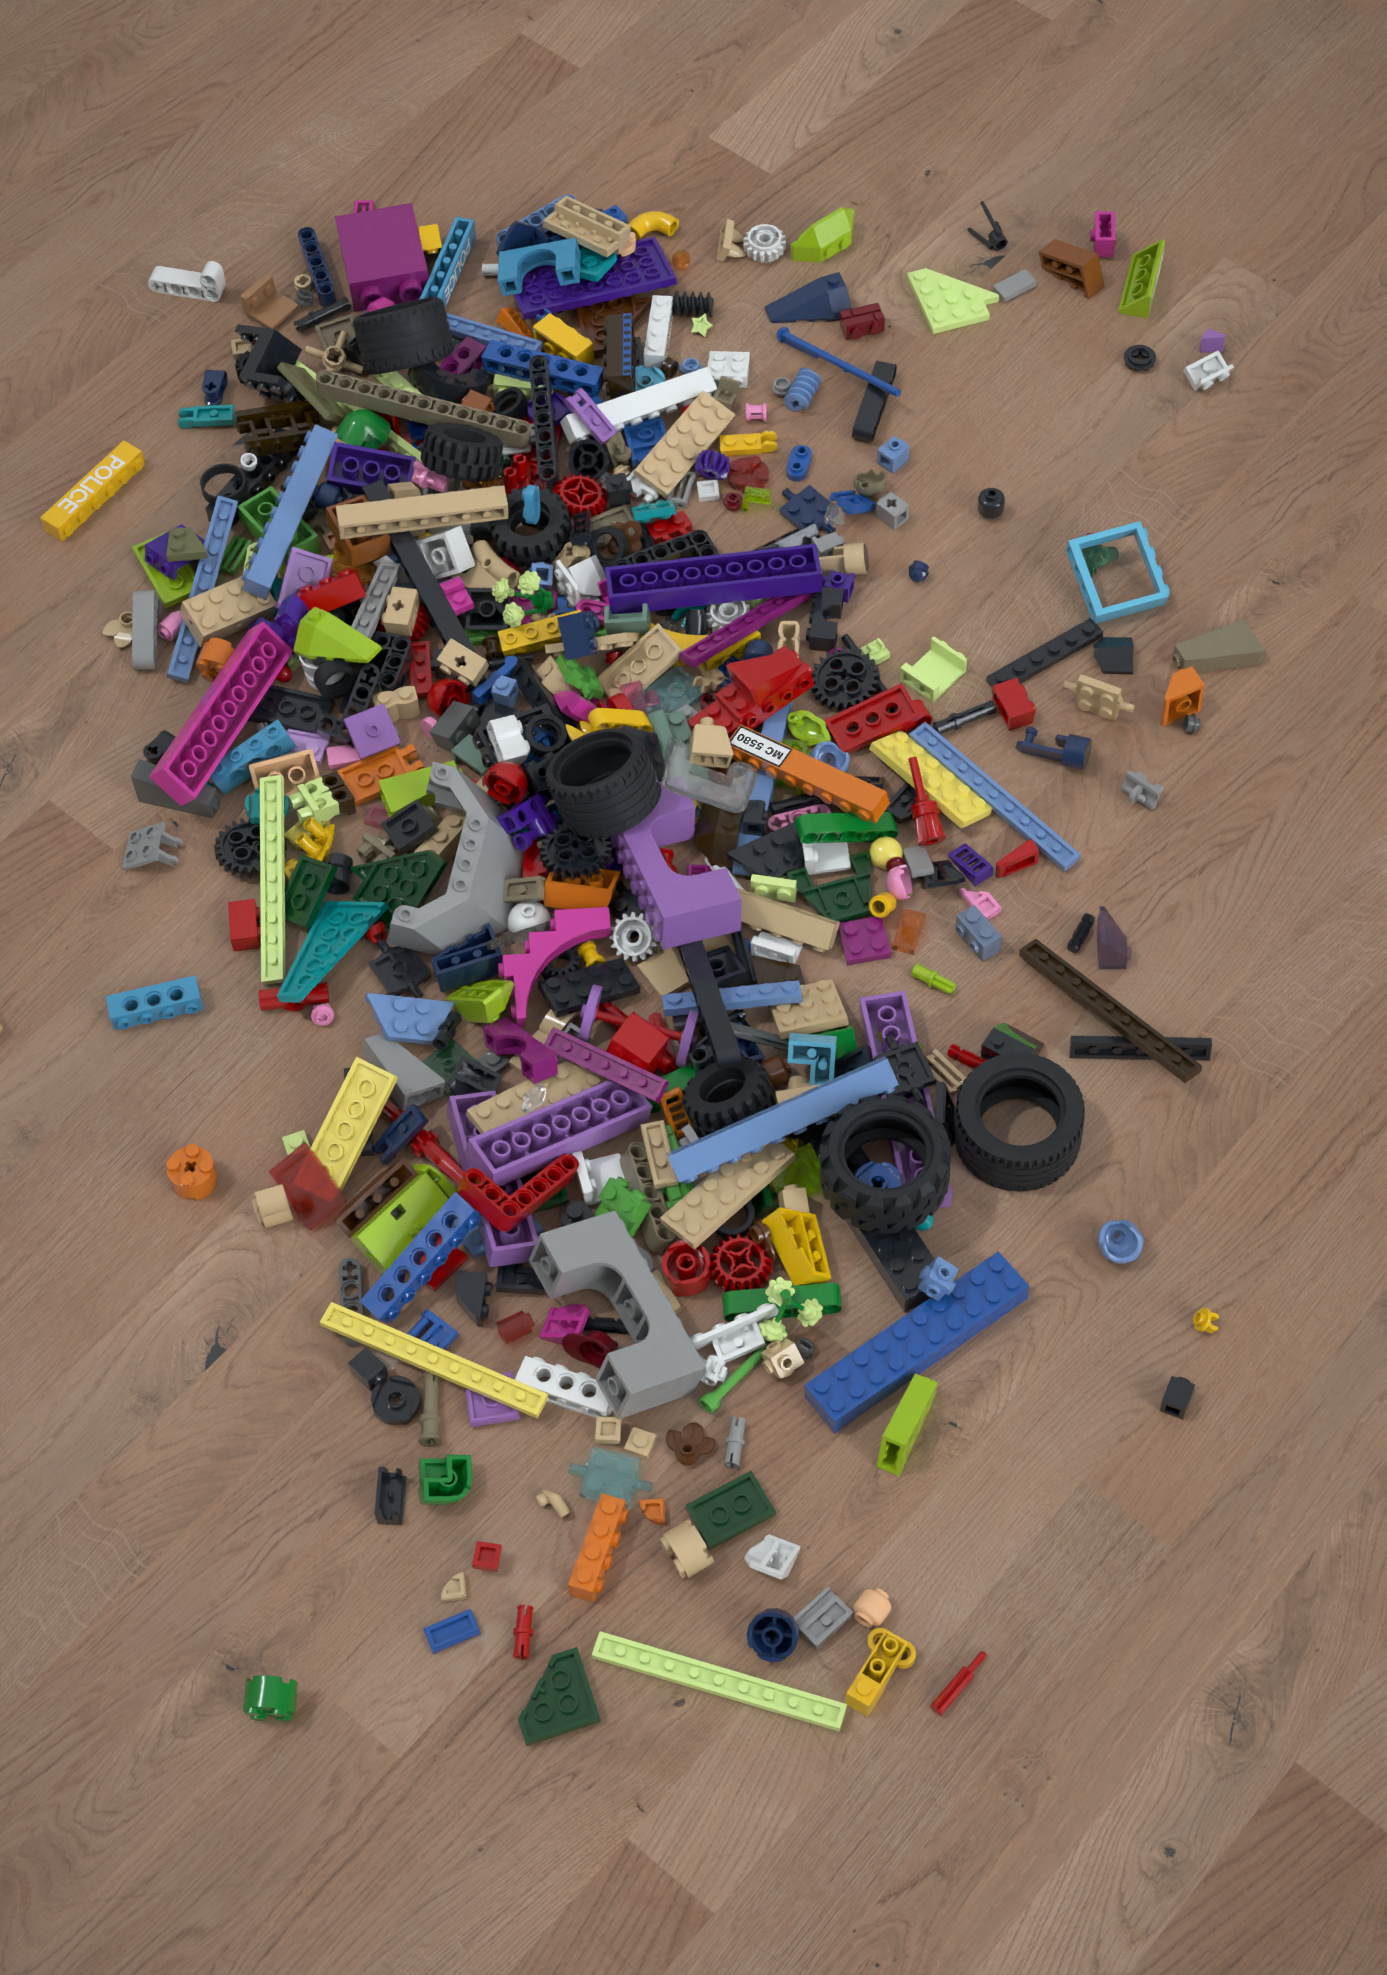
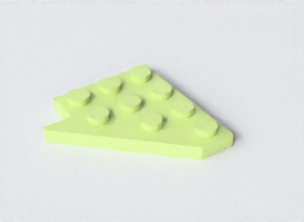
[907,268,999,334]

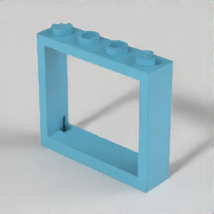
[1065,521,1170,624]

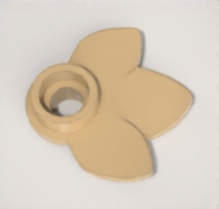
[102,611,132,649]

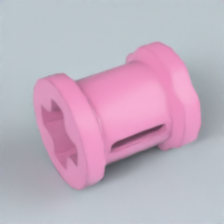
[746,403,767,421]

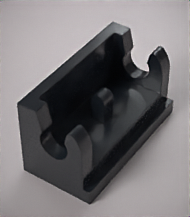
[374,1467,407,1525]

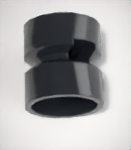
[324,853,353,895]

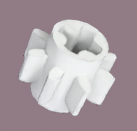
[700,1355,728,1386]

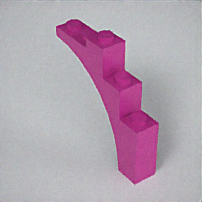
[498,907,611,1027]

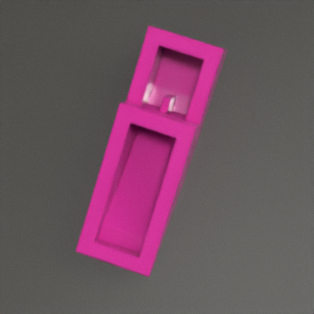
[553,691,597,723]

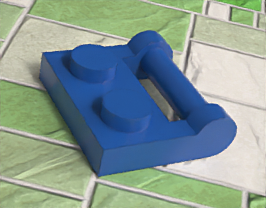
[407,1309,459,1350]

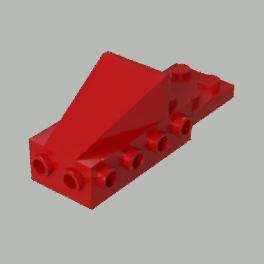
[687,645,815,739]

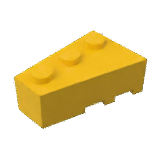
[762,1207,831,1286]

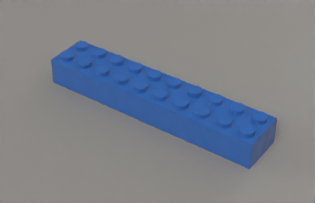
[804,1251,1029,1433]

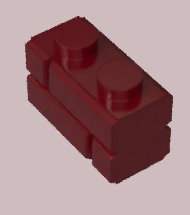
[839,303,885,340]

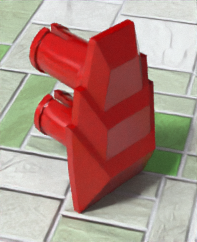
[497,454,533,495]

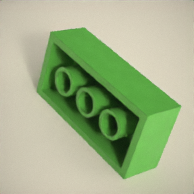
[237,486,322,566]

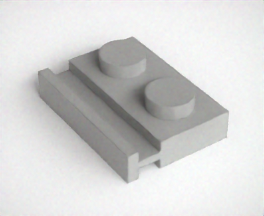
[794,1587,854,1650]

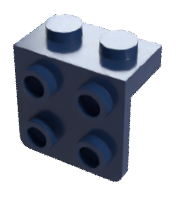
[496,221,553,256]

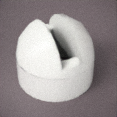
[240,453,257,471]

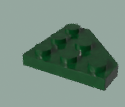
[518,1647,601,1746]

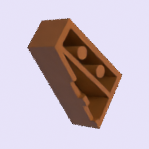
[1038,239,1105,299]

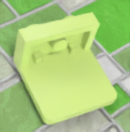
[750,868,802,903]

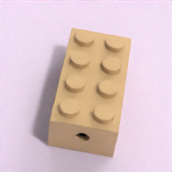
[179,576,276,648]

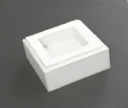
[697,480,720,502]

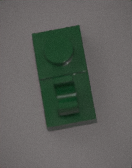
[751,1184,779,1218]

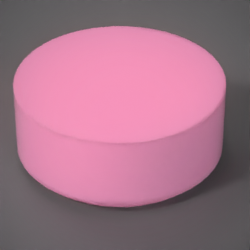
[420,717,437,739]

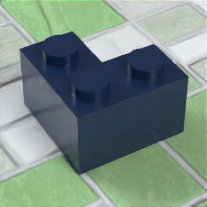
[557,611,600,660]

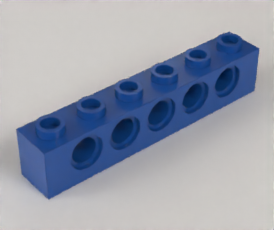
[482,340,605,398]
[360,1192,482,1324]

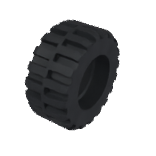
[420,423,503,482]
[489,486,571,568]
[682,1056,776,1137]

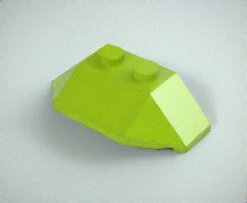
[791,207,854,263]
[445,980,514,1024]

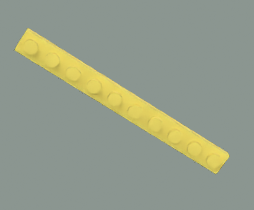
[320,1302,549,1419]

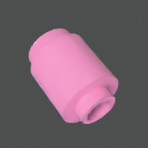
[157,611,183,641]

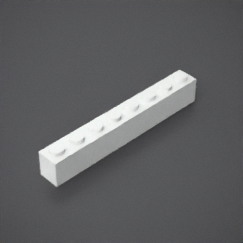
[560,367,717,445]

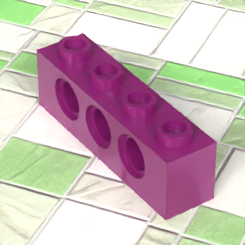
[419,337,486,393]

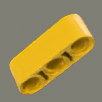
[588,708,653,732]

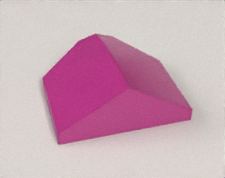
[539,1304,590,1345]

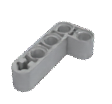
[132,590,161,670]

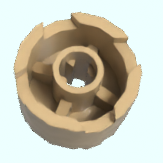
[660,1519,715,1579]

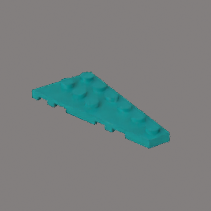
[277,901,388,1003]

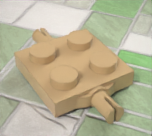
[1062,674,1135,721]

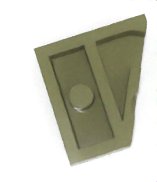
[166,527,208,562]

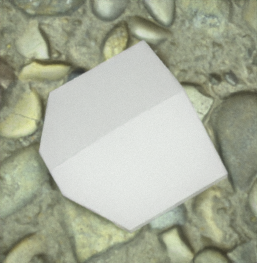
[566,555,606,597]
[744,1534,801,1580]

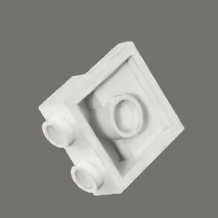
[708,351,750,388]

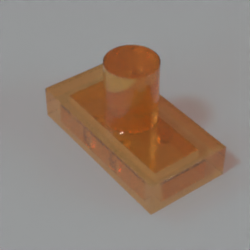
[892,908,926,955]

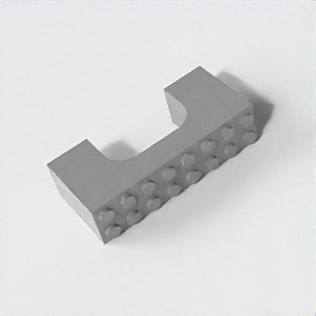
[529,1210,706,1420]

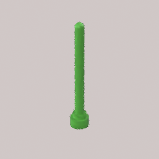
[698,1329,787,1414]

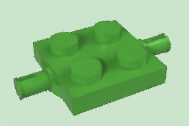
[556,654,605,700]

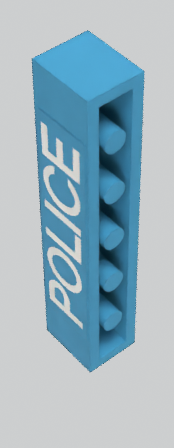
[420,217,476,310]

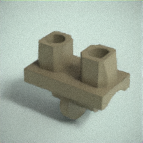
[603,431,632,470]
[357,832,397,862]

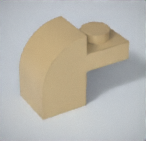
[537,655,582,696]

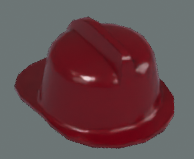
[562,1331,618,1369]

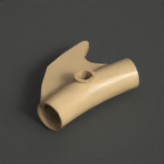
[452,540,520,588]

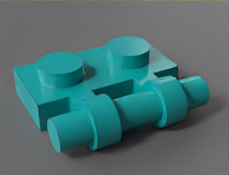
[630,500,676,523]

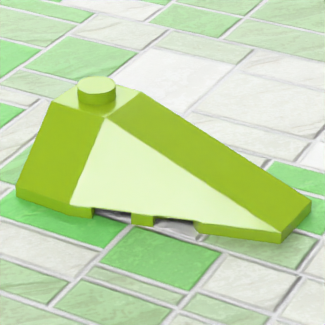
[294,607,382,663]

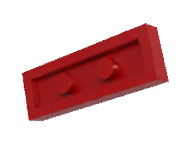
[410,641,432,698]

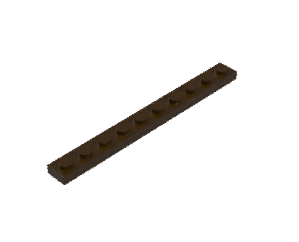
[1019,939,1202,1083]

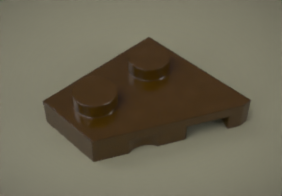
[750,956,805,985]

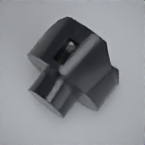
[559,1200,592,1227]

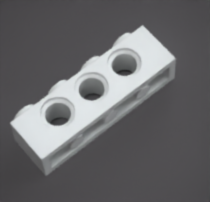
[515,1356,612,1419]

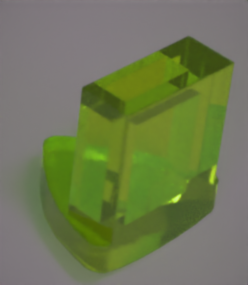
[741,486,772,512]

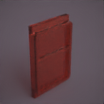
[269,1142,347,1230]

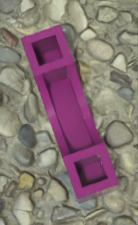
[483,1017,559,1084]

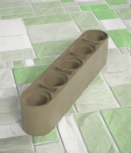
[619,1142,675,1254]

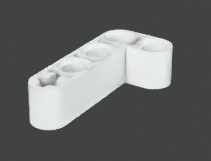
[147,261,226,302]

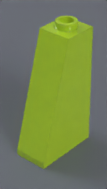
[378,760,463,818]
[876,1373,938,1476]

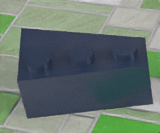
[431,923,503,992]

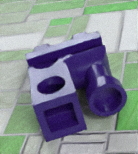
[496,794,559,851]

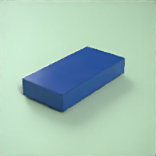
[423,1609,481,1654]

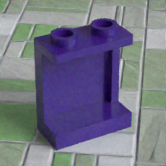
[145,524,205,580]

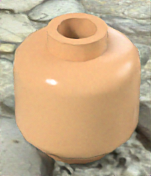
[853,1588,891,1628]

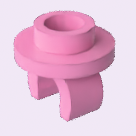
[311,1003,334,1026]

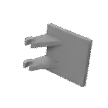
[122,822,183,871]

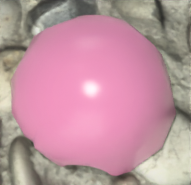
[886,864,912,900]

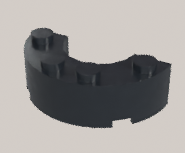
[408,362,492,404]

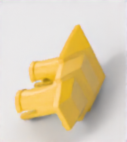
[295,816,335,861]

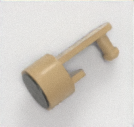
[819,542,869,577]

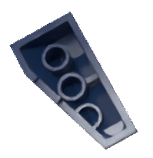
[765,272,852,323]

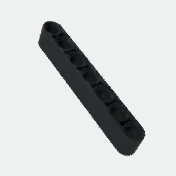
[529,355,560,490]

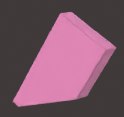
[326,744,368,770]
[959,888,1002,920]

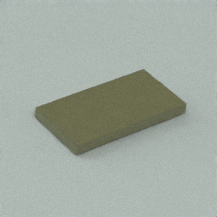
[277,362,347,423]

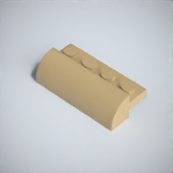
[543,196,631,257]

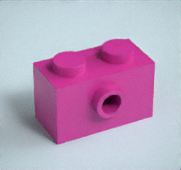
[1090,211,1115,257]

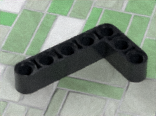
[613,530,719,566]
[371,631,414,691]

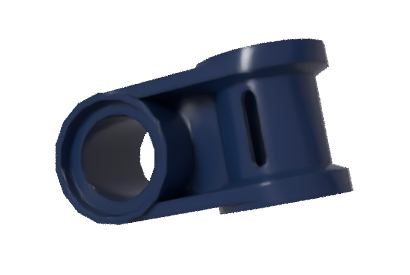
[202,370,228,405]

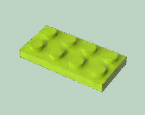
[132,532,195,609]

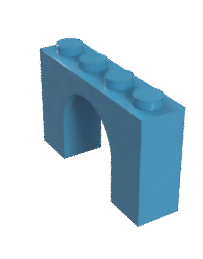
[497,238,581,296]

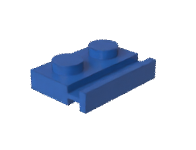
[829,490,877,515]

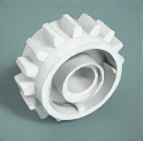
[743,224,786,263]
[705,601,750,633]
[609,912,659,962]

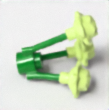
[492,571,554,629]

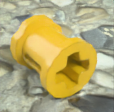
[578,941,605,967]

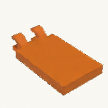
[337,744,424,807]

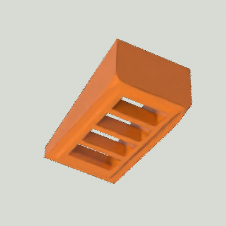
[496,307,534,339]
[659,1087,693,1138]

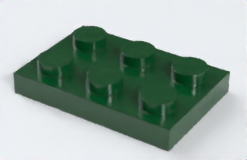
[285,854,338,929]
[685,1471,776,1550]

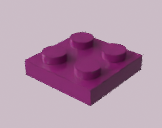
[838,916,891,966]

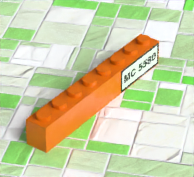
[729,724,890,824]

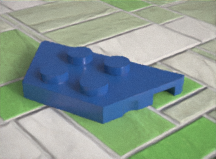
[622,417,666,467]

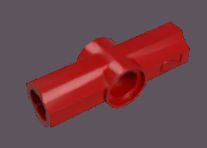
[258,982,330,1011]

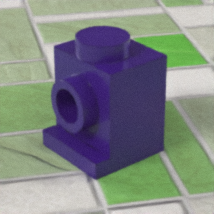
[822,570,855,603]

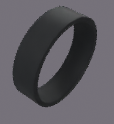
[200,463,247,505]

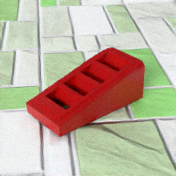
[996,839,1039,878]

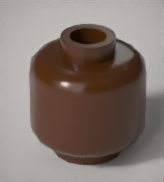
[759,1055,792,1089]

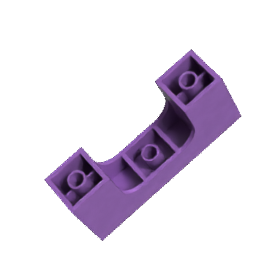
[610,777,742,950]

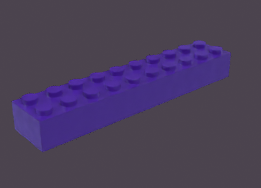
[605,544,822,614]

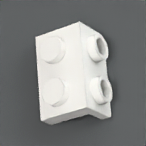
[1183,350,1234,391]

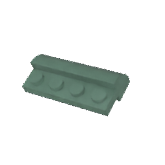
[647,709,708,789]

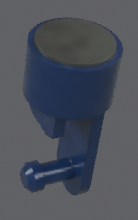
[1015,727,1092,770]

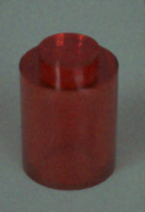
[496,1310,535,1345]

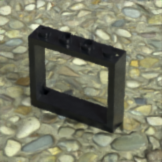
[472,703,567,810]

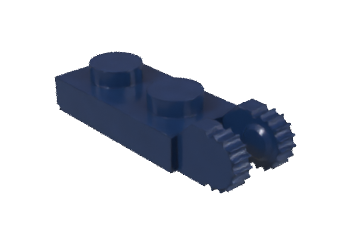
[373,1104,428,1165]

